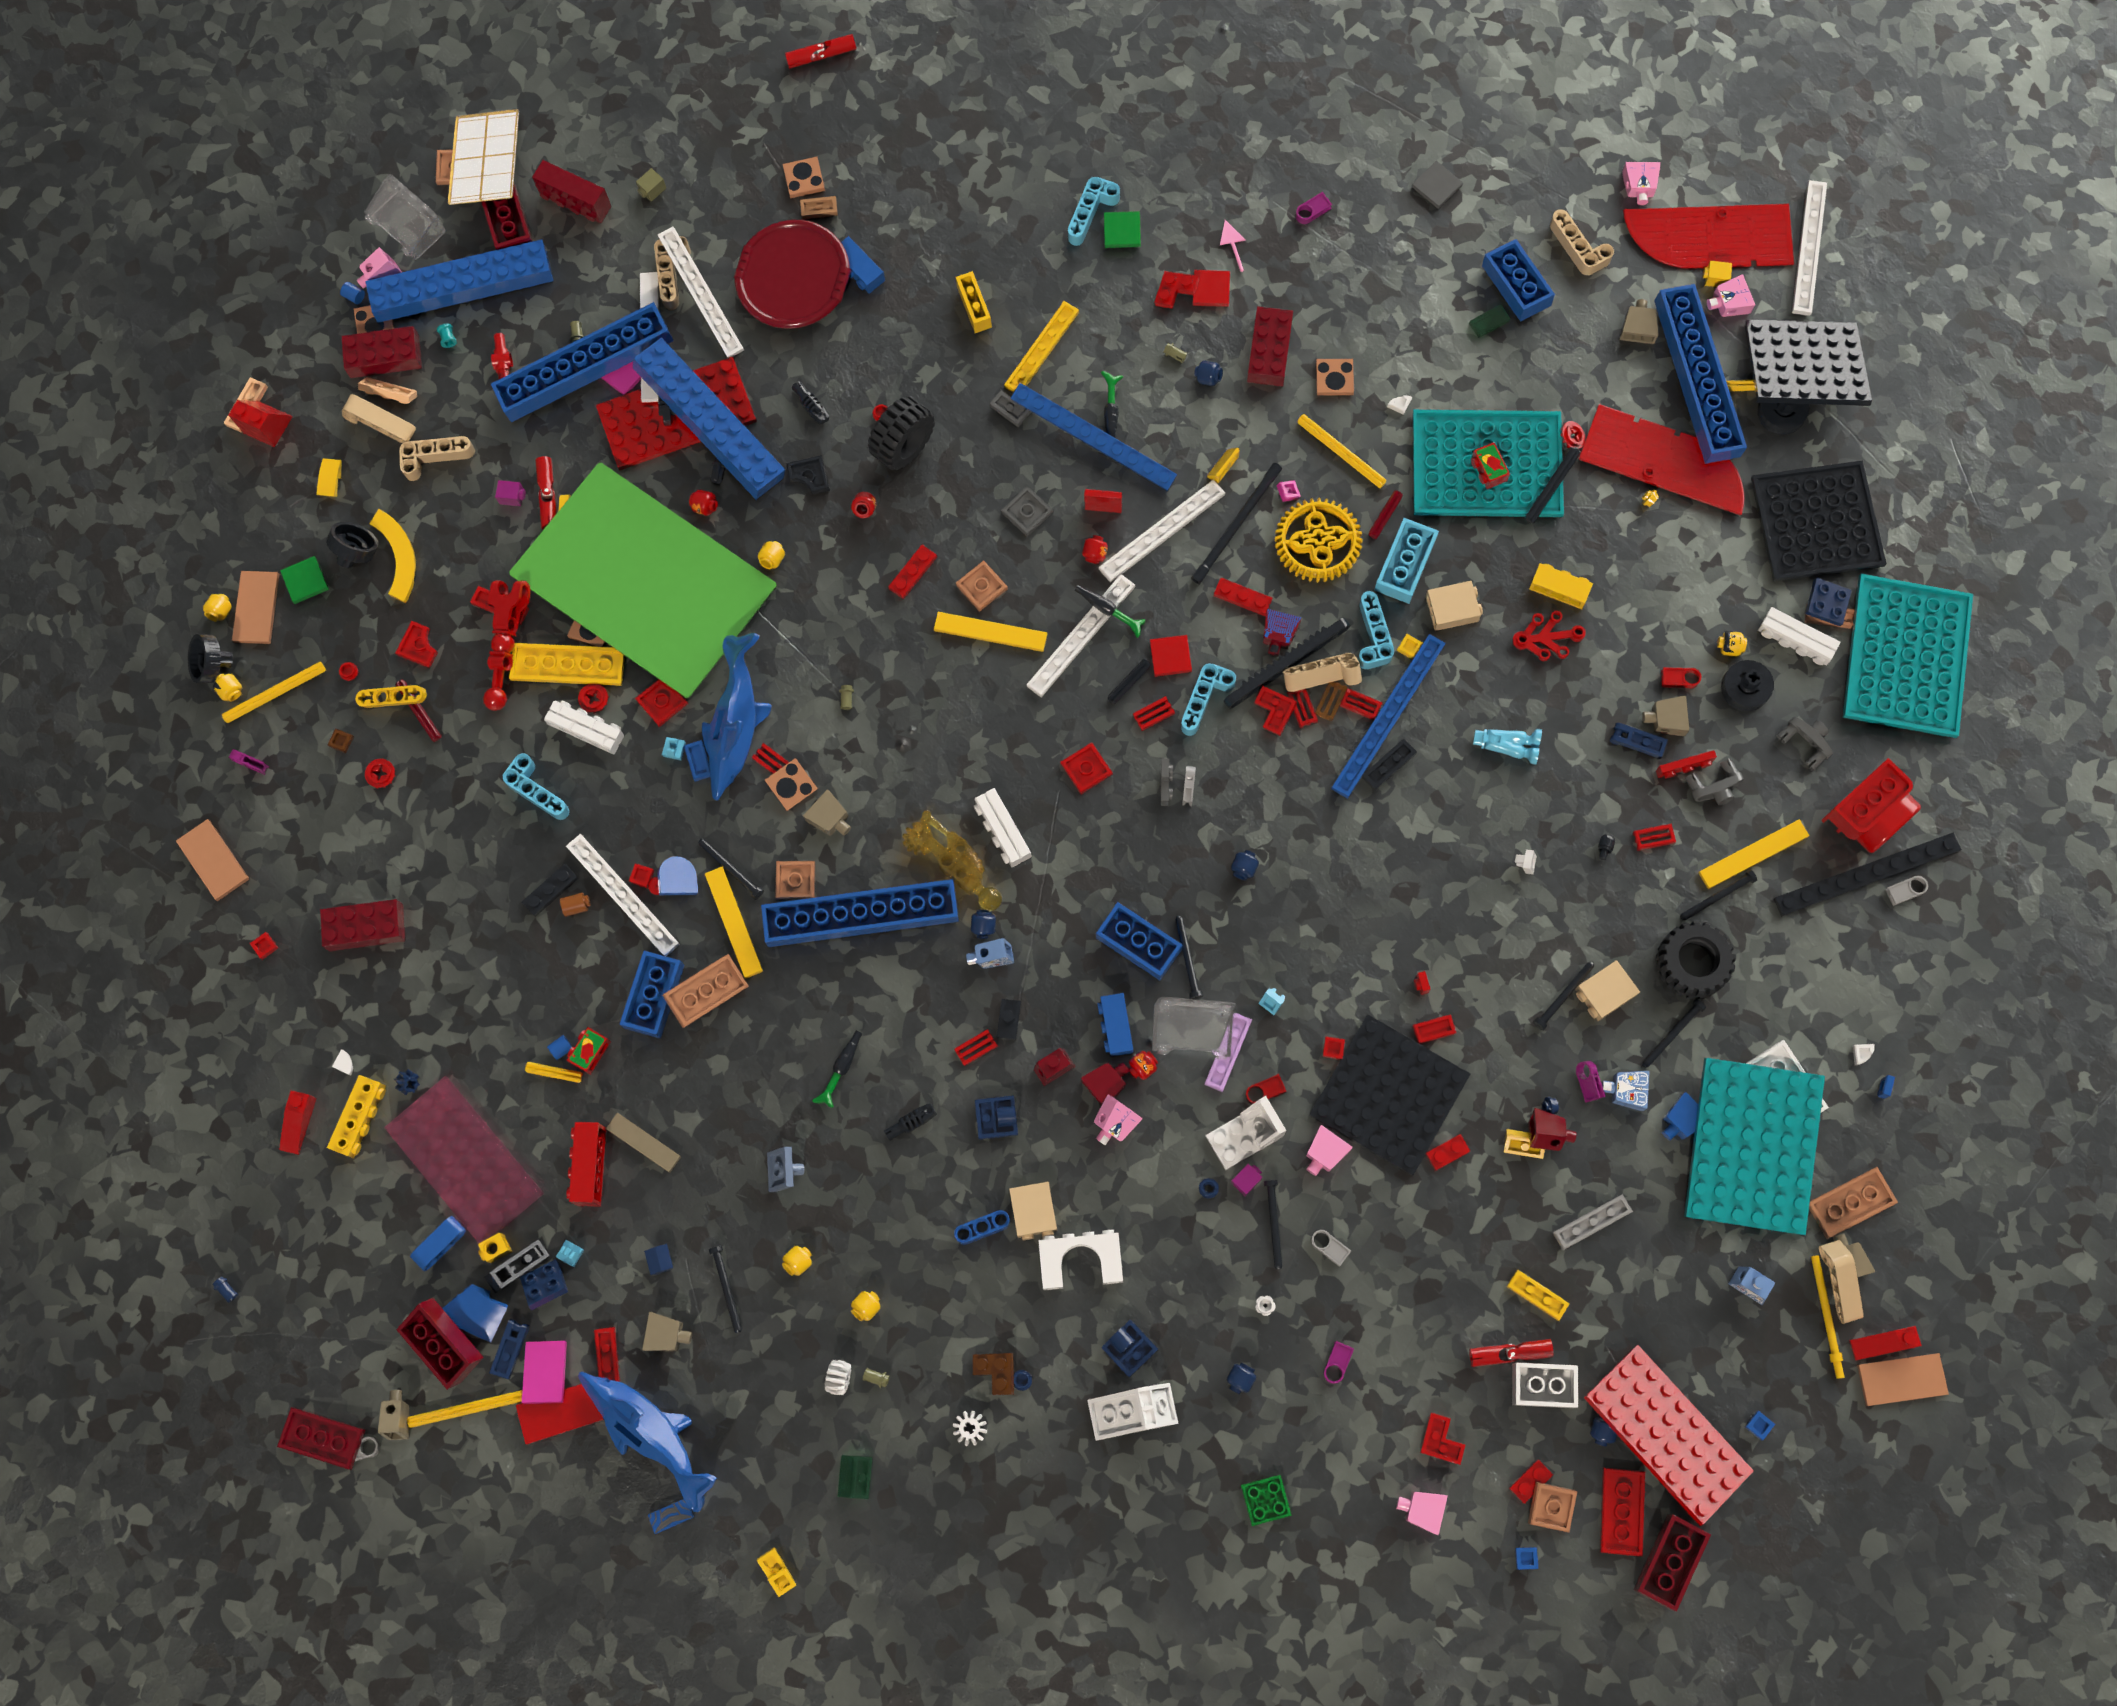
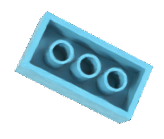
[1374,518,1439,604]

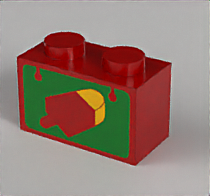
[1471,442,1510,489]
[567,1027,611,1075]

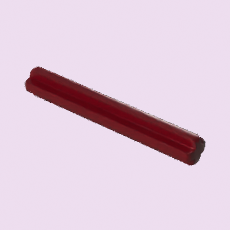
[395,679,441,742]

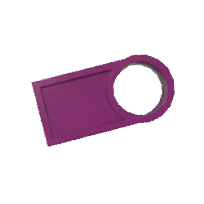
[1296,192,1332,224]
[228,749,269,775]
[1576,1061,1606,1103]
[1323,1341,1354,1384]

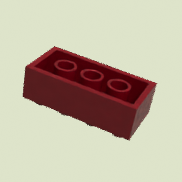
[532,160,612,223]
[481,183,533,250]
[1247,306,1293,387]
[342,326,422,378]
[320,899,405,951]
[396,1298,484,1390]
[1633,1514,1711,1612]

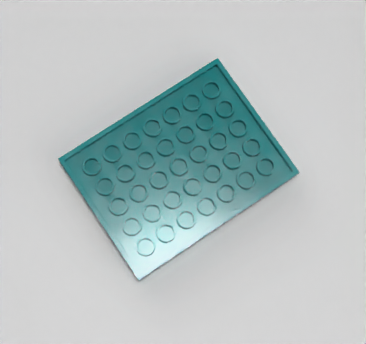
[1413,409,1564,517]
[1843,574,1973,738]
[1684,1058,1825,1235]

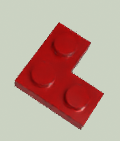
[1154,271,1200,309]
[1254,686,1297,736]
[1420,1413,1466,1465]

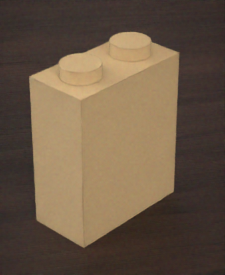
[1425,581,1483,631]
[1575,960,1640,1021]
[1009,1182,1057,1240]

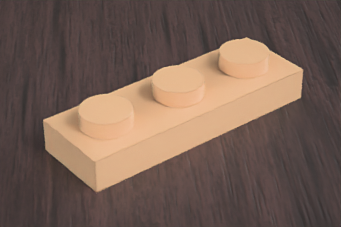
[224,377,268,433]
[358,377,417,404]

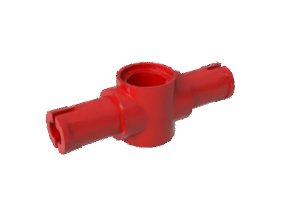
[491,333,513,379]

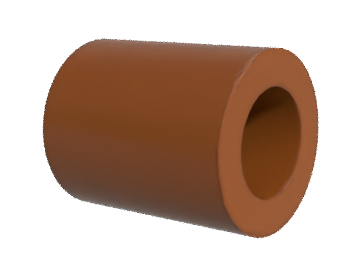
[560,892,591,917]

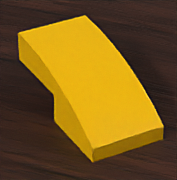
[317,458,342,497]
[757,1548,796,1597]

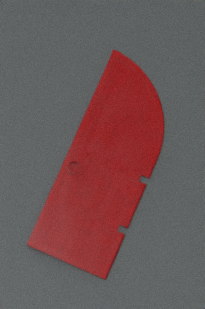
[1623,204,1794,269]
[1579,404,1744,515]

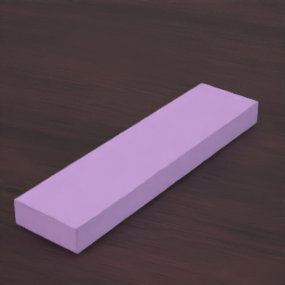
[1204,1012,1252,1092]

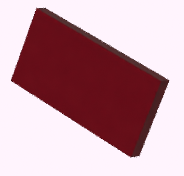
[277,1407,365,1470]

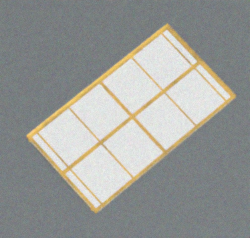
[448,109,519,205]

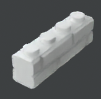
[1758,607,1840,666]
[544,701,624,755]
[974,788,1032,867]

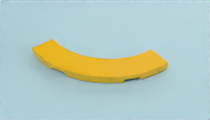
[370,509,416,603]

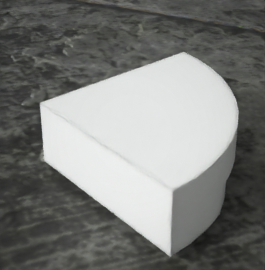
[1387,395,1412,415]
[1853,1044,1874,1065]
[332,1049,353,1076]

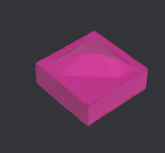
[1276,480,1301,502]

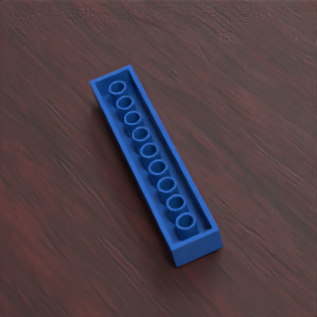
[365,239,554,323]
[1654,284,1747,464]
[491,302,674,422]
[633,338,785,500]
[761,879,959,947]

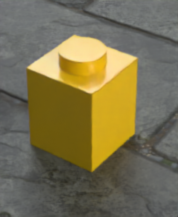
[1702,261,1732,287]

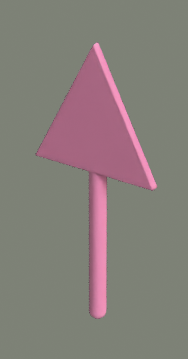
[1220,220,1245,272]

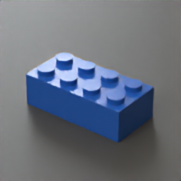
[1482,239,1555,322]
[1096,902,1182,981]
[620,951,685,1039]

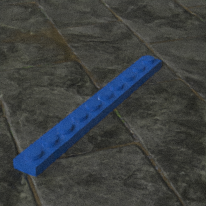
[1010,383,1177,491]
[1331,634,1446,799]

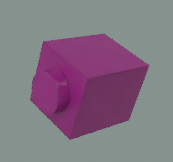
[495,480,526,506]
[1231,1164,1263,1197]

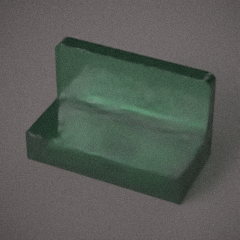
[838,1455,872,1499]

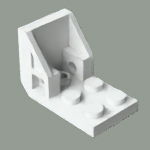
[1206,1096,1286,1170]
[1088,1383,1178,1441]

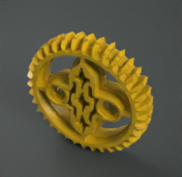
[1274,497,1363,583]

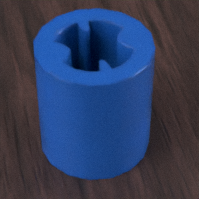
[340,282,365,304]
[547,1035,572,1060]

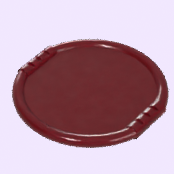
[734,219,851,329]

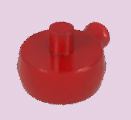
[648,877,659,895]

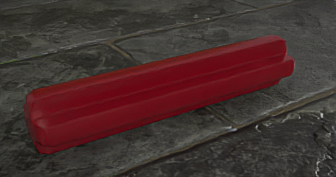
[1368,490,1403,539]

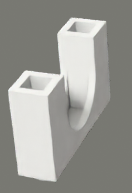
[1039,1230,1123,1290]

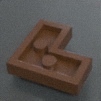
[973,1353,1014,1395]

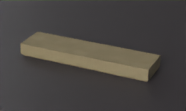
[606,1113,681,1173]

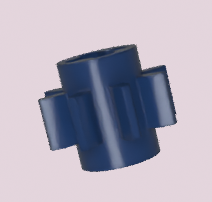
[394,1069,420,1095]

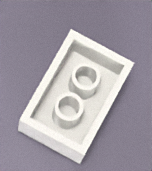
[1512,1363,1578,1408]

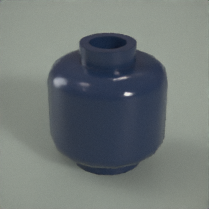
[1194,360,1223,386]
[1231,850,1259,880]
[971,909,996,939]
[1226,1362,1256,1394]
[1590,1416,1617,1446]

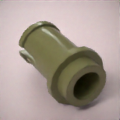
[570,321,584,343]
[1163,343,1188,363]
[839,685,854,710]
[863,1368,890,1388]

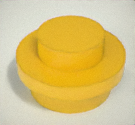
[1642,489,1659,507]

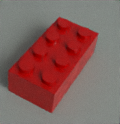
[566,1122,607,1207]

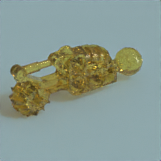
[903,810,1002,911]

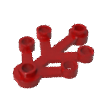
[1512,611,1586,661]

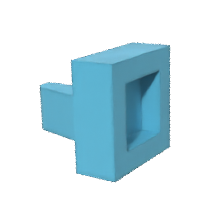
[662,737,686,760]
[1258,988,1285,1015]
[556,1240,584,1267]

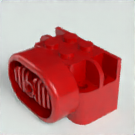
[1821,758,1921,853]

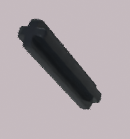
[1108,659,1151,704]

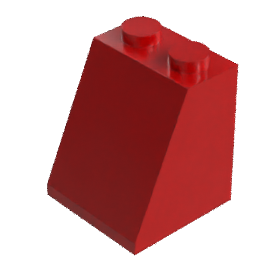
[228,400,292,447]

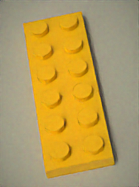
[509,643,625,686]

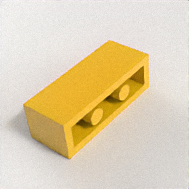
[956,271,992,333]
[1529,563,1593,609]

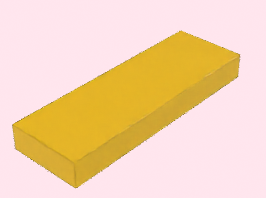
[1506,1270,1570,1321]

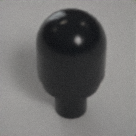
[1598,834,1615,860]

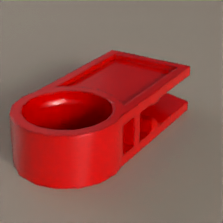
[1661,667,1702,689]
[1246,1074,1287,1104]

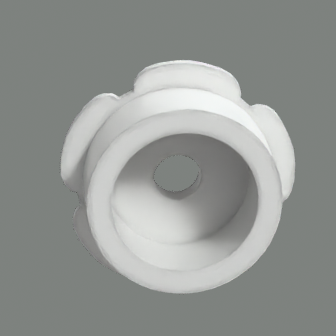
[1255,1296,1275,1316]

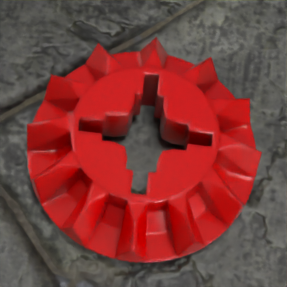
[1560,421,1585,449]
[578,684,609,713]
[365,759,396,789]

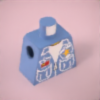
[966,938,1014,968]
[1602,1071,1649,1111]
[1728,1267,1775,1305]

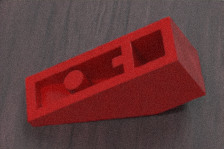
[279,1090,317,1155]
[1849,1326,1922,1360]

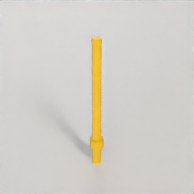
[1811,1255,1845,1379]

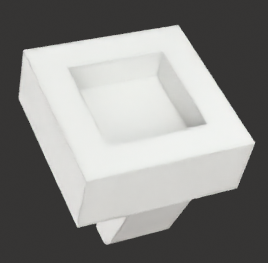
[1515,850,1537,874]

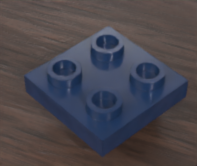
[1805,578,1852,626]
[975,1095,1018,1140]
[520,1259,568,1310]
[1101,1319,1158,1378]

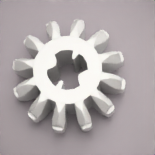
[825,1360,851,1395]
[953,1411,987,1446]

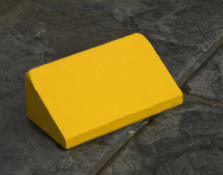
[1207,448,1240,484]
[1503,1129,1545,1159]

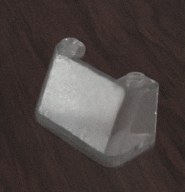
[364,174,446,261]
[1152,997,1236,1059]

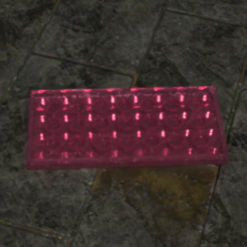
[384,1076,544,1243]

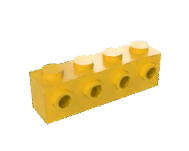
[327,1075,386,1159]

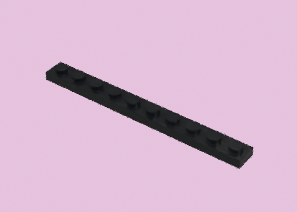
[1774,832,1962,917]

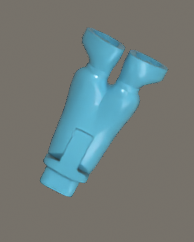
[1473,729,1542,765]

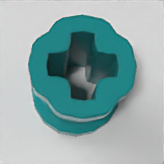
[437,323,457,348]

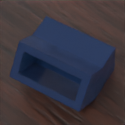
[644,1244,673,1275]

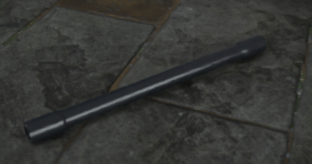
[1191,463,1282,585]

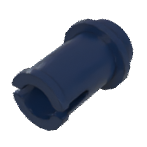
[213,1277,238,1303]

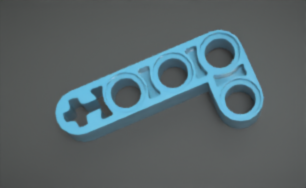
[1068,177,1120,246]
[1358,591,1394,669]
[1181,663,1236,736]
[503,753,569,820]

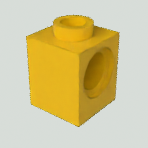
[478,1232,513,1263]

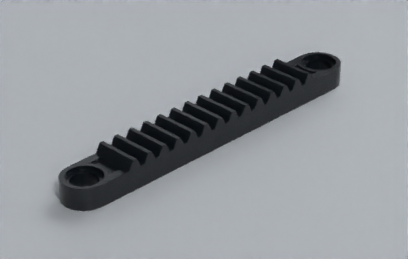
[1223,618,1351,709]

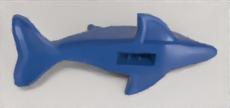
[702,633,772,801]
[578,1372,717,1512]

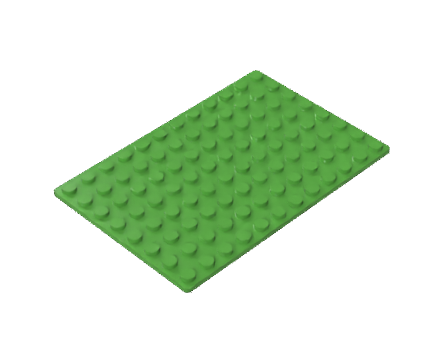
[509,463,777,698]

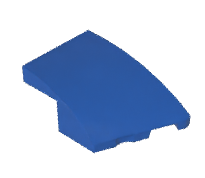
[441,1284,508,1342]

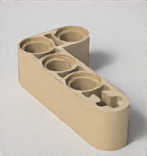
[1550,210,1614,275]
[654,236,691,310]
[342,394,416,444]
[399,436,475,481]
[1283,653,1362,692]
[1819,1240,1864,1324]

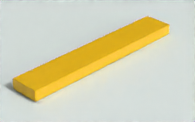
[1004,301,1079,393]
[934,612,1048,652]
[1698,819,1810,889]
[705,867,763,979]

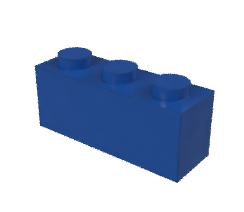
[841,236,885,294]
[1097,993,1133,1057]

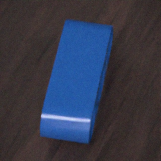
[954,1210,1010,1245]
[410,1216,466,1271]

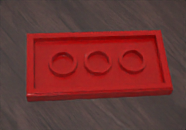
[516,1384,604,1445]
[1600,1468,1645,1557]

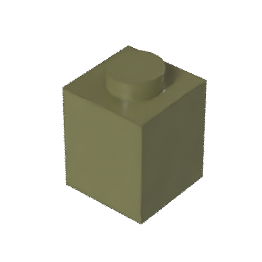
[636,168,666,202]

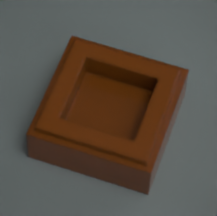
[327,728,354,753]

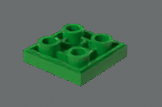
[1104,211,1141,248]
[280,556,329,604]
[1241,1475,1292,1526]

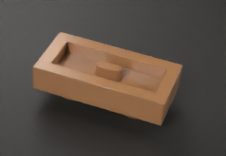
[800,196,838,219]

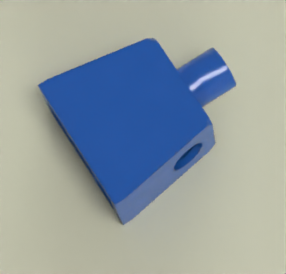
[1662,1092,1698,1141]

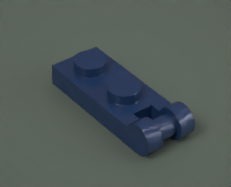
[1610,723,1668,759]
[489,1319,530,1380]

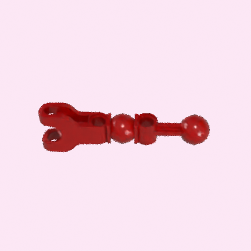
[483,580,531,711]

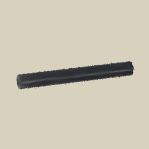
[1525,447,1581,524]

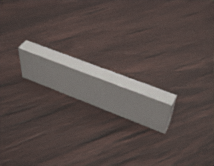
[1553,1194,1633,1250]

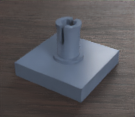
[767,1147,804,1192]

